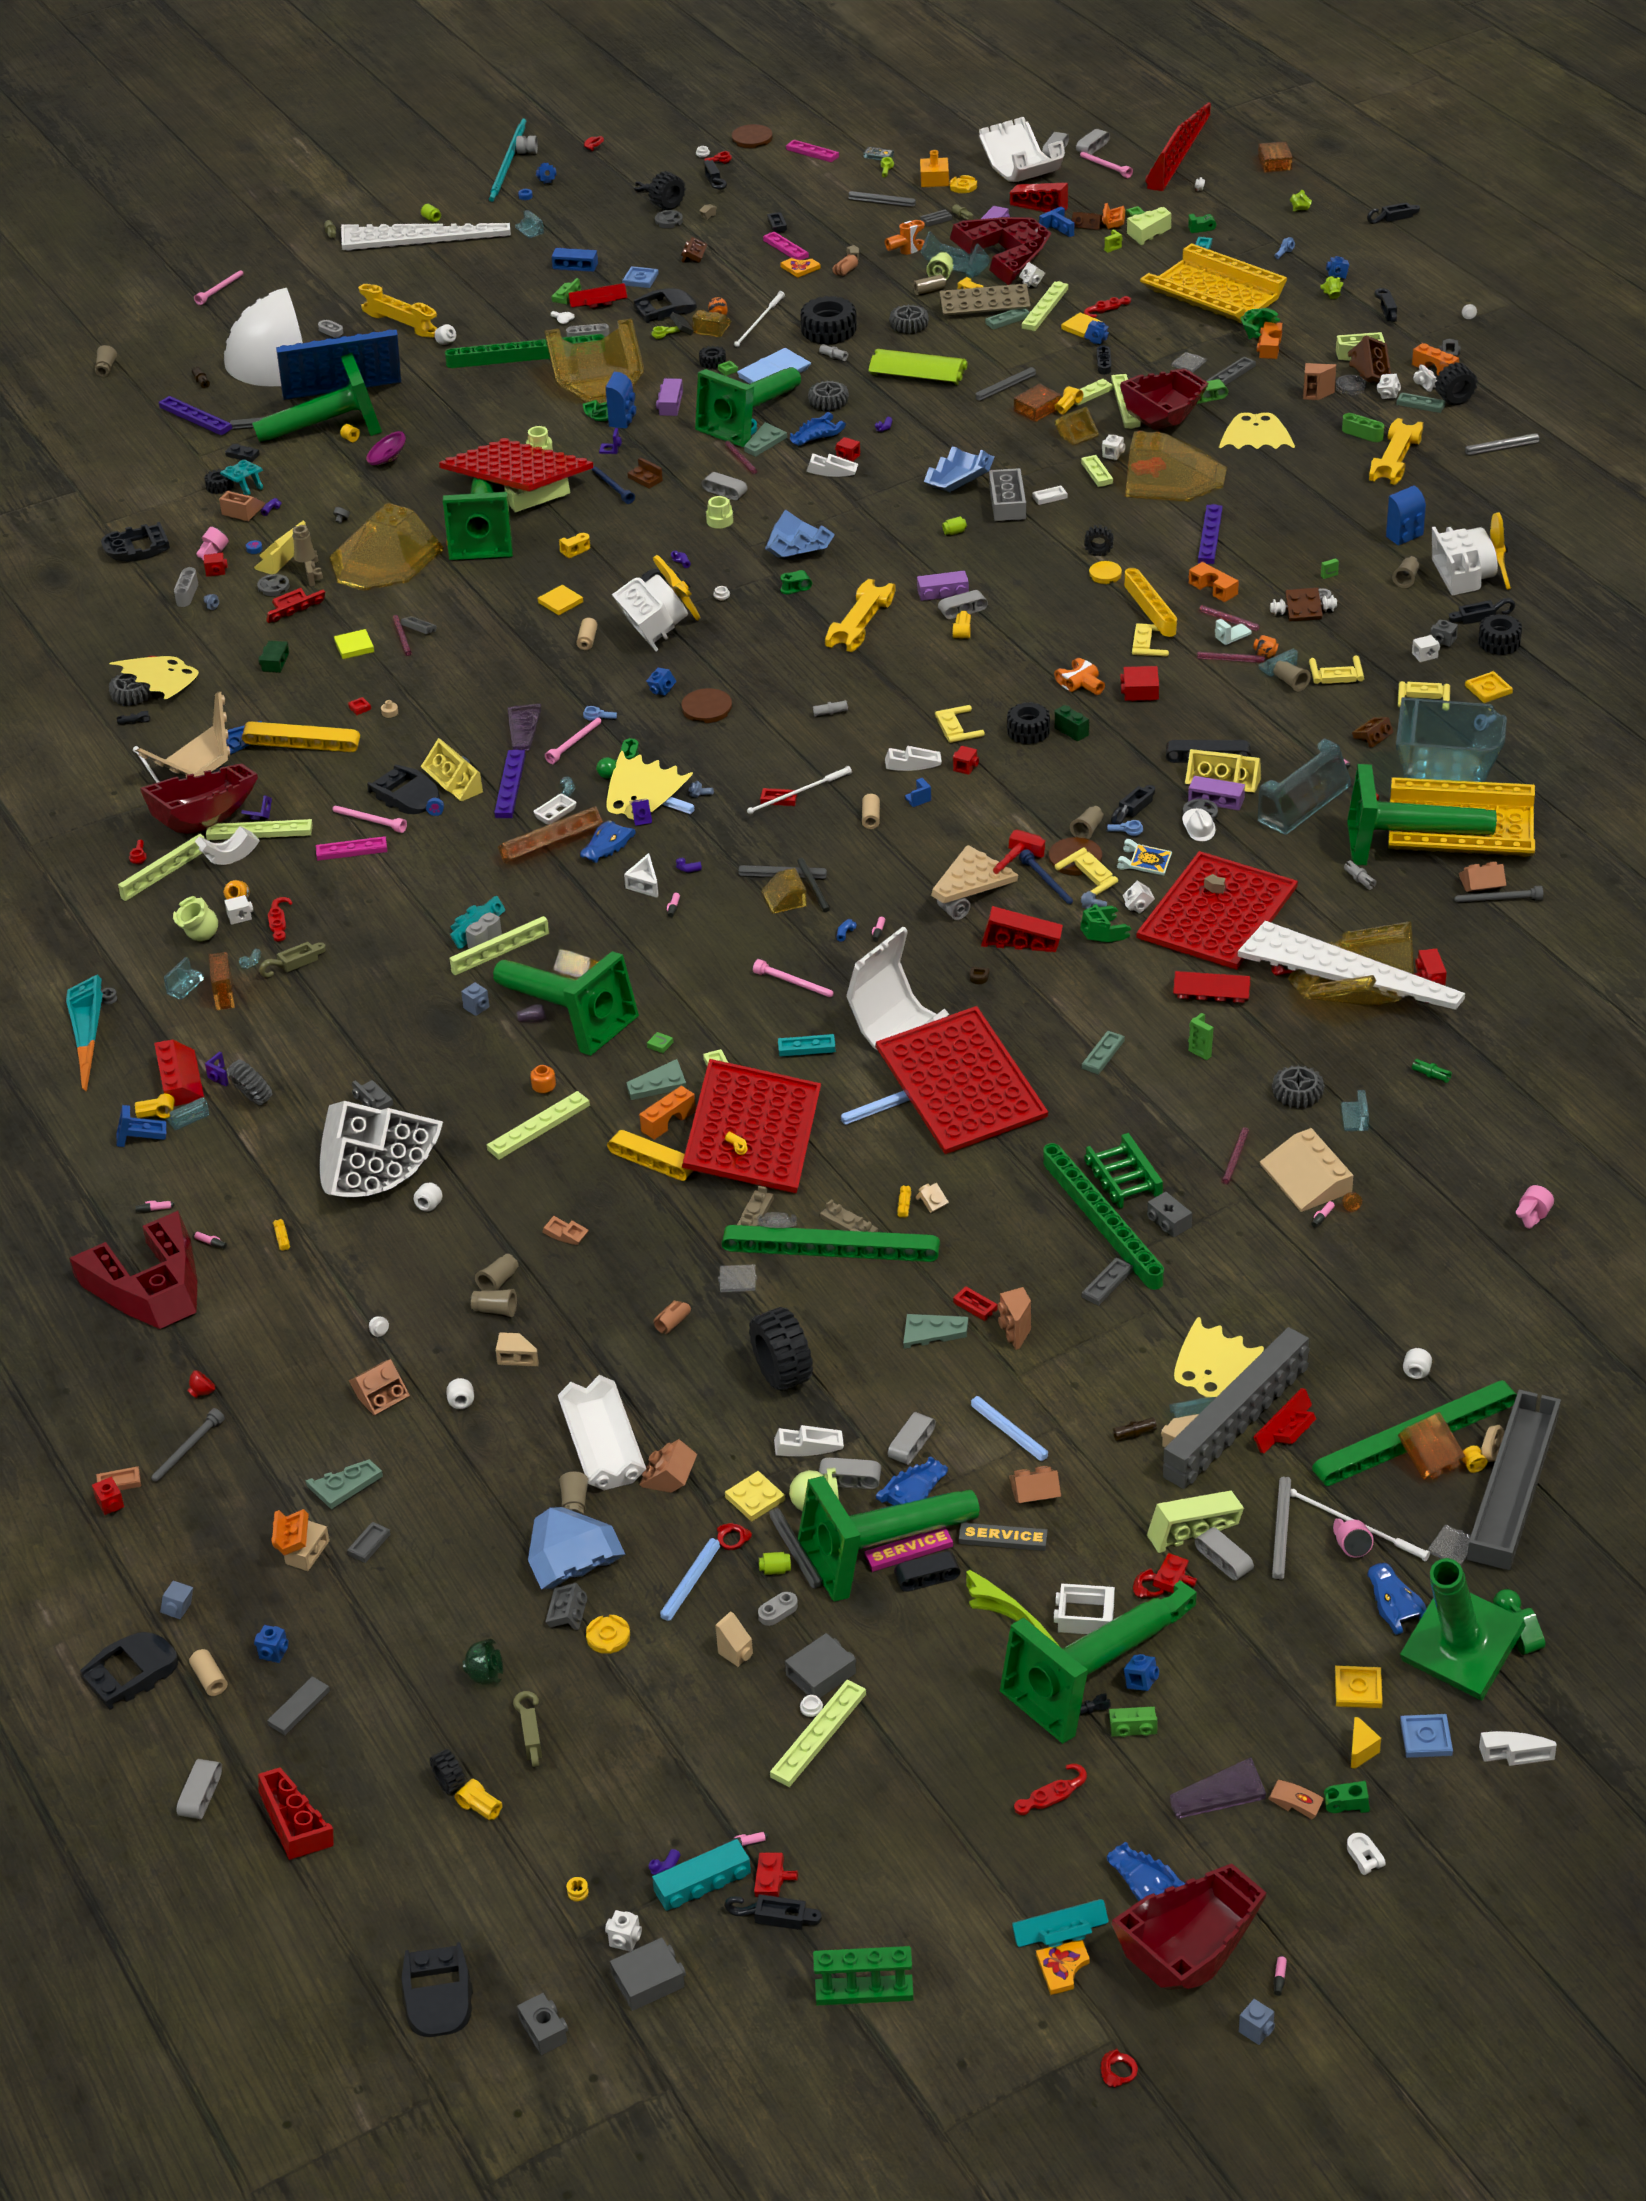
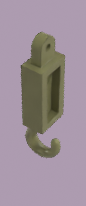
[259,942,326,978]
[513,1691,542,1767]

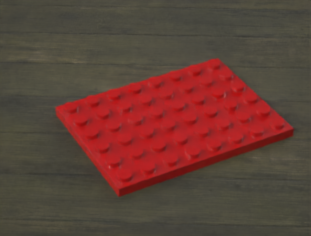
[439,438,593,492]
[1136,851,1298,970]
[875,1006,1048,1154]
[682,1059,821,1194]

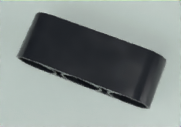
[894,1551,961,1592]

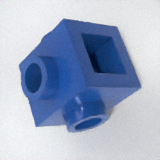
[536,163,556,183]
[1326,256,1349,279]
[1084,320,1109,344]
[646,668,677,695]
[254,1625,289,1663]
[1124,1654,1159,1691]

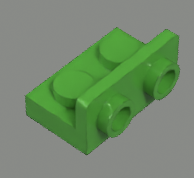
[551,278,581,305]
[1188,1013,1214,1060]
[1109,1707,1158,1737]

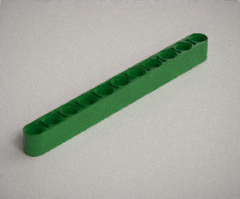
[445,334,606,368]
[1043,1143,1164,1290]
[721,1225,940,1262]
[1312,1380,1517,1486]

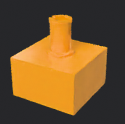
[920,150,949,187]

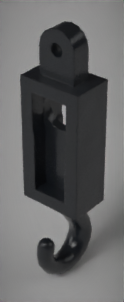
[704,160,727,190]
[1367,203,1420,224]
[1374,288,1397,322]
[1449,598,1516,625]
[1111,785,1155,825]
[724,1894,822,1930]

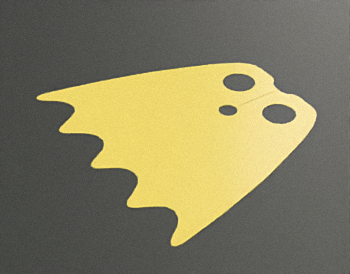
[1219,413,1295,449]
[109,656,199,699]
[607,751,693,820]
[1174,1317,1264,1398]

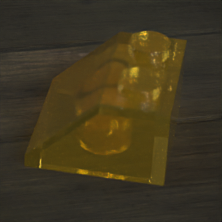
[692,310,731,337]
[1054,407,1099,445]
[762,868,807,914]
[553,949,599,980]

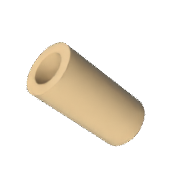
[577,618,597,650]
[862,794,880,829]
[189,1649,228,1696]

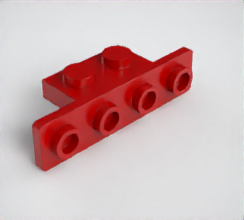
[568,283,627,308]
[266,588,326,623]
[1254,1388,1316,1453]

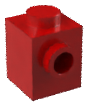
[835,437,860,462]
[204,553,228,577]
[953,746,979,775]
[92,1476,124,1515]

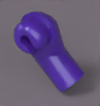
[875,417,893,432]
[676,858,702,873]
[648,1849,681,1875]

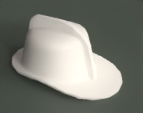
[1182,808,1216,842]

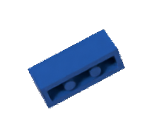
[552,248,598,272]

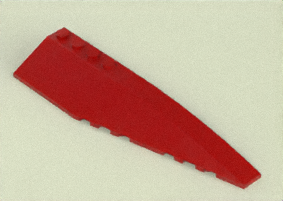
[1145,102,1211,191]

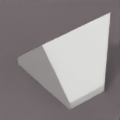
[624,853,659,898]

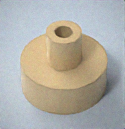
[381,700,398,718]

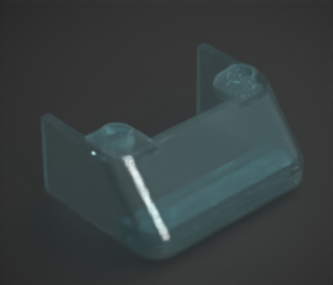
[920,232,991,277]

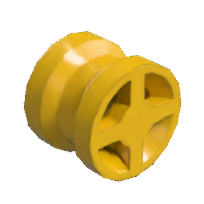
[340,424,360,442]
[1460,1446,1488,1473]

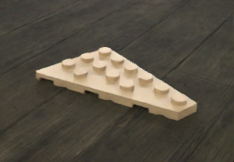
[931,845,1018,903]

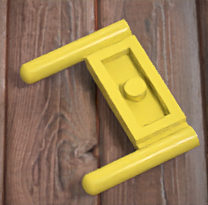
[1132,624,1169,657]
[1309,655,1364,684]
[1398,681,1450,710]
[935,705,985,743]
[1055,847,1118,896]

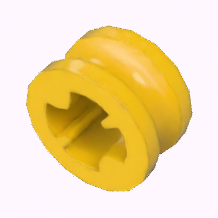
[566,1877,589,1902]

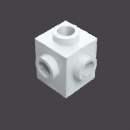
[1019,262,1045,288]
[1377,374,1401,399]
[1102,435,1125,460]
[1122,881,1155,914]
[605,1910,642,1952]

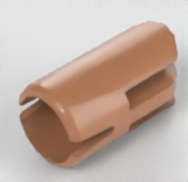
[832,254,858,276]
[653,1300,691,1334]

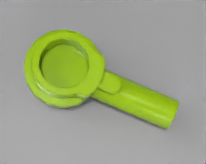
[880,157,894,178]
[652,326,680,339]

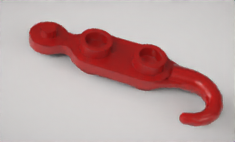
[1084,296,1131,318]
[268,897,292,941]
[1014,1764,1087,1815]

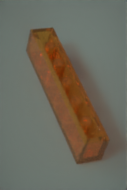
[498,806,603,863]

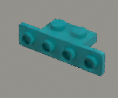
[450,896,505,949]
[1012,1899,1109,1947]

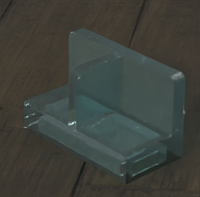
[515,210,544,238]
[164,957,204,1000]

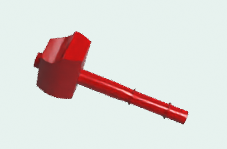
[993,829,1046,874]

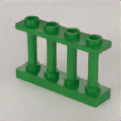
[1084,1133,1163,1209]
[813,1946,914,2006]

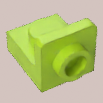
[1104,230,1122,253]

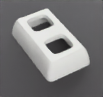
[534,794,576,826]

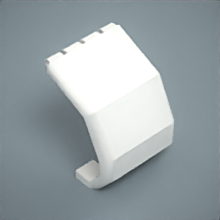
[978,117,1065,182]
[846,927,949,1050]

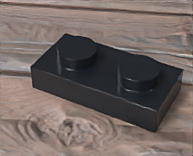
[767,212,787,233]
[225,444,260,462]

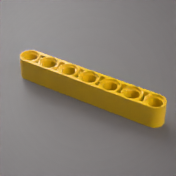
[1124,568,1177,637]
[242,722,360,752]

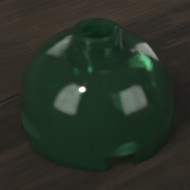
[463,1639,503,1685]

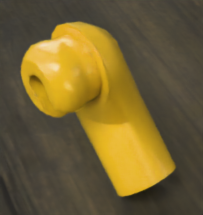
[725,1131,747,1155]

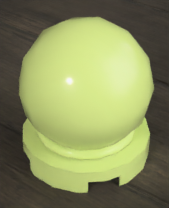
[173,896,218,941]
[789,1468,839,1511]

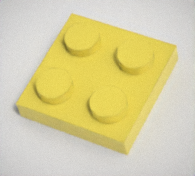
[725,1471,785,1522]

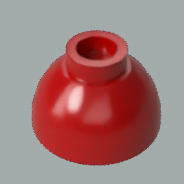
[188,1370,216,1398]

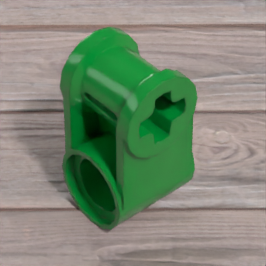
[780,570,812,595]

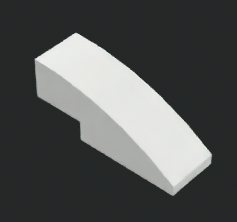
[806,454,858,477]
[885,746,942,771]
[774,1425,844,1456]
[1479,1731,1557,1766]

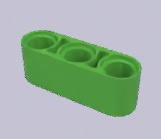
[1197,379,1228,404]
[1342,413,1384,442]

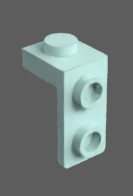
[1215,619,1251,645]

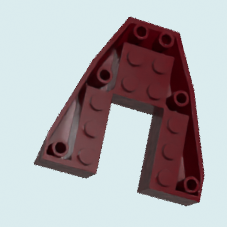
[949,217,1051,285]
[69,1211,198,1329]

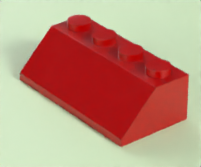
[1173,971,1251,1003]
[154,1039,205,1106]

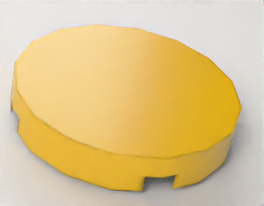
[949,175,977,193]
[1089,561,1122,584]
[586,1615,630,1654]

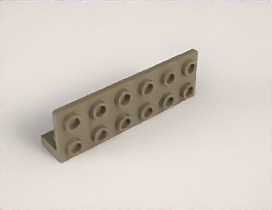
[939,284,1030,315]

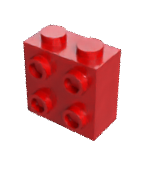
[1120,666,1159,701]
[1414,948,1447,1003]

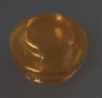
[1342,1192,1362,1212]

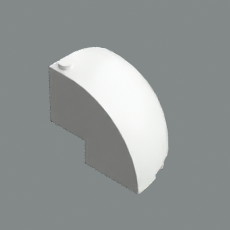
[224,288,303,386]
[320,1101,443,1197]

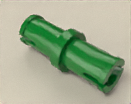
[1412,1058,1452,1083]

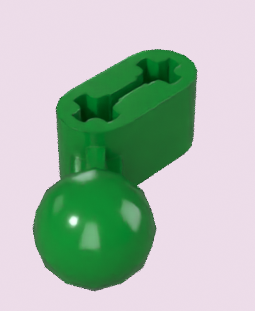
[596,738,638,779]
[1493,1589,1545,1655]

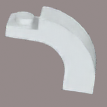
[195,826,260,865]

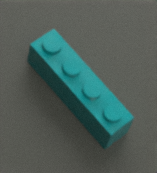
[652,1839,751,1911]

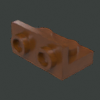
[1072,212,1103,229]
[681,237,707,263]
[627,457,663,489]
[1352,717,1393,747]

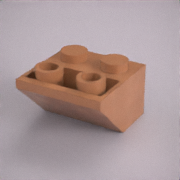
[1303,363,1336,400]
[219,491,265,521]
[1459,862,1506,892]
[998,1287,1031,1350]
[349,1359,410,1415]
[640,1439,697,1493]
[1009,1466,1061,1503]

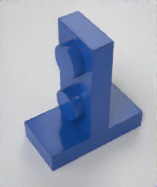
[1039,207,1074,237]
[116,1105,166,1147]

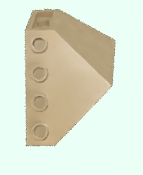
[135,692,230,778]

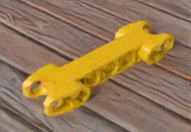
[358,284,437,337]
[1369,418,1424,485]
[825,579,896,652]

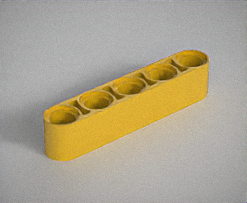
[607,1130,693,1181]

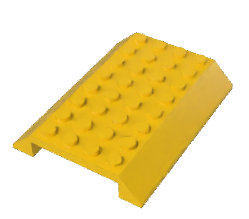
[1140,243,1287,323]
[1388,777,1535,856]

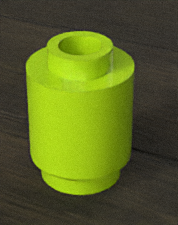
[421,204,441,222]
[942,516,967,536]
[759,1552,791,1575]

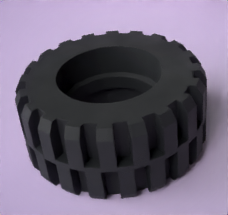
[800,296,857,345]
[749,1307,813,1391]

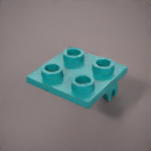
[220,460,263,496]

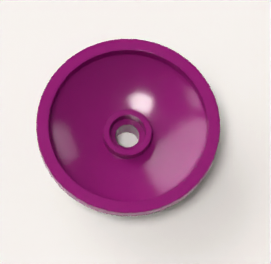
[366,431,406,465]

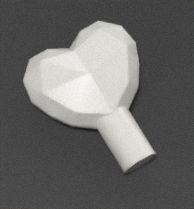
[551,311,575,324]

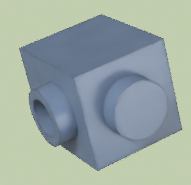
[461,983,490,1016]
[160,1581,193,1619]
[1239,1999,1275,2045]

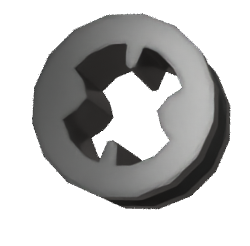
[101,988,117,1005]

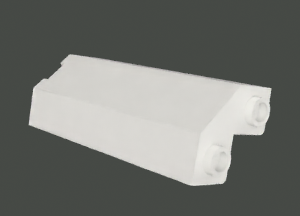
[558,1375,646,1490]

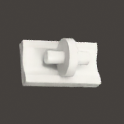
[1413,365,1437,392]

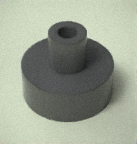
[333,507,350,523]

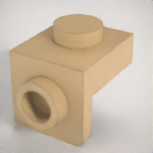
[916,1183,949,1213]

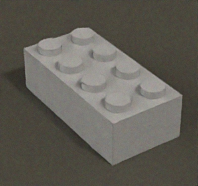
[989,468,1026,521]

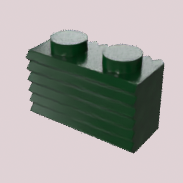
[259,641,290,673]
[1055,705,1090,741]

